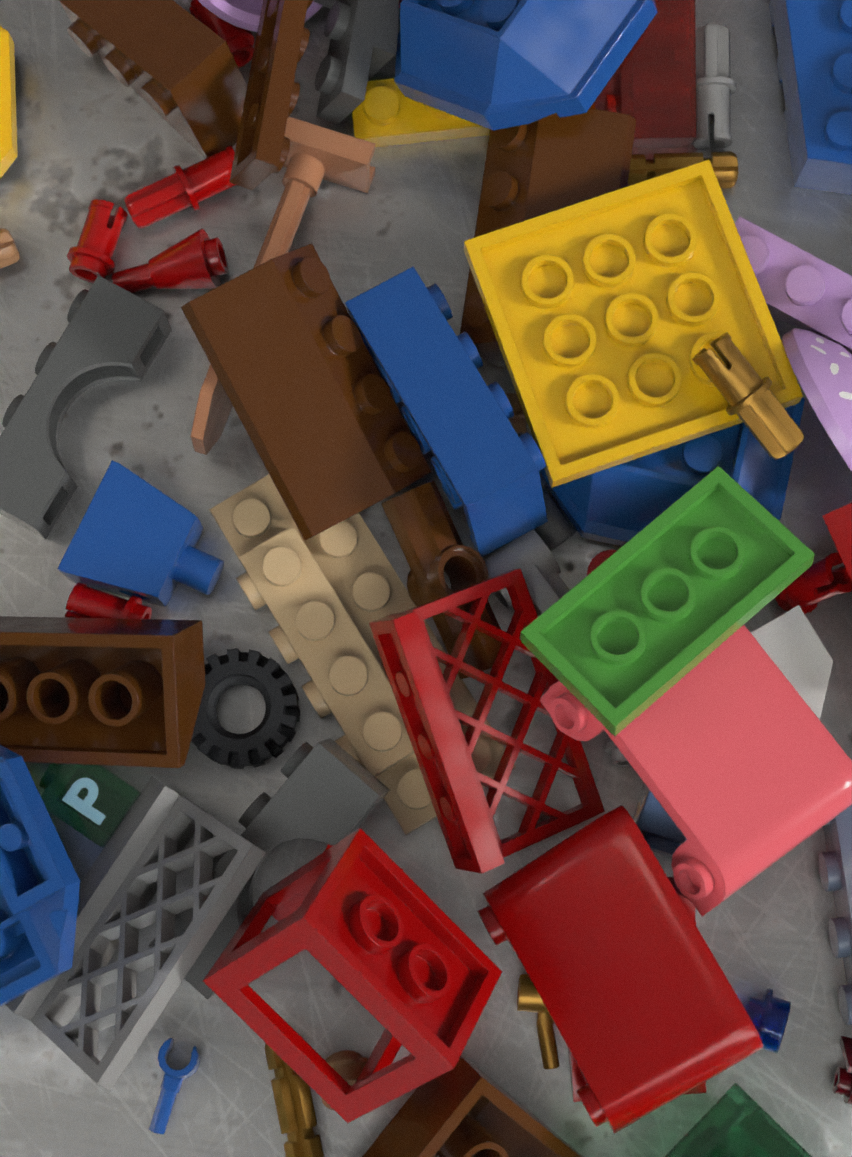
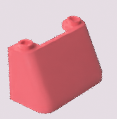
[539,625,852,917]

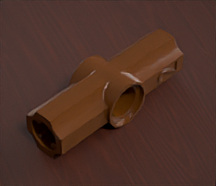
[381,480,513,680]

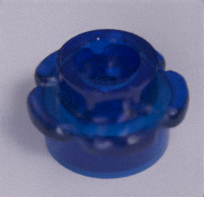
[745,988,791,1054]

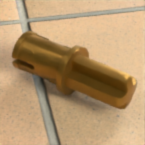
[692,332,804,460]

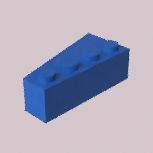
[769,0,852,195]
[345,266,548,557]

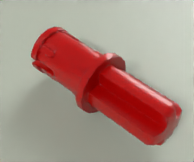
[124,145,235,228]

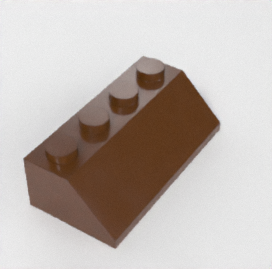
[460,108,636,369]
[181,243,431,541]
[0,616,205,768]

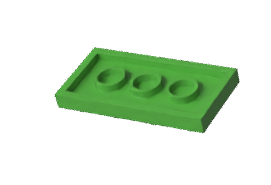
[521,466,815,737]

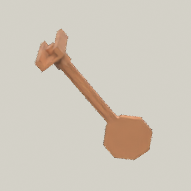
[190,117,375,455]

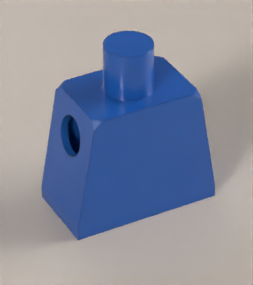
[57,460,224,606]

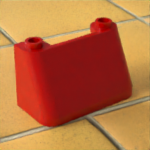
[477,805,763,1134]

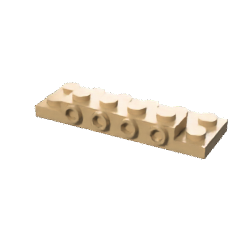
[209,474,516,836]

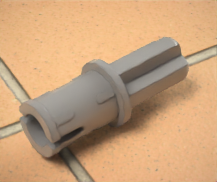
[688,23,737,150]

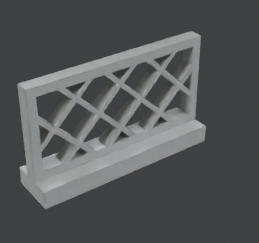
[5,777,266,1090]

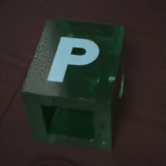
[39,763,141,848]

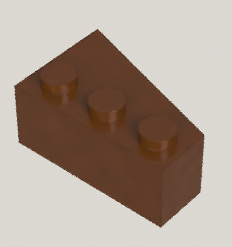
[59,0,247,159]

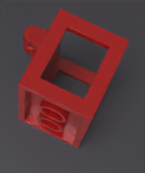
[203,828,502,1123]

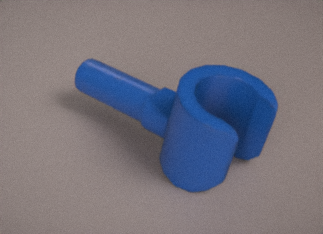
[149,1038,200,1134]

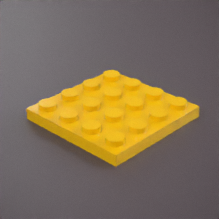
[464,159,803,488]

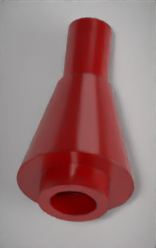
[112,228,228,293]

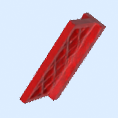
[369,568,605,874]

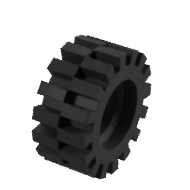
[191,648,300,769]

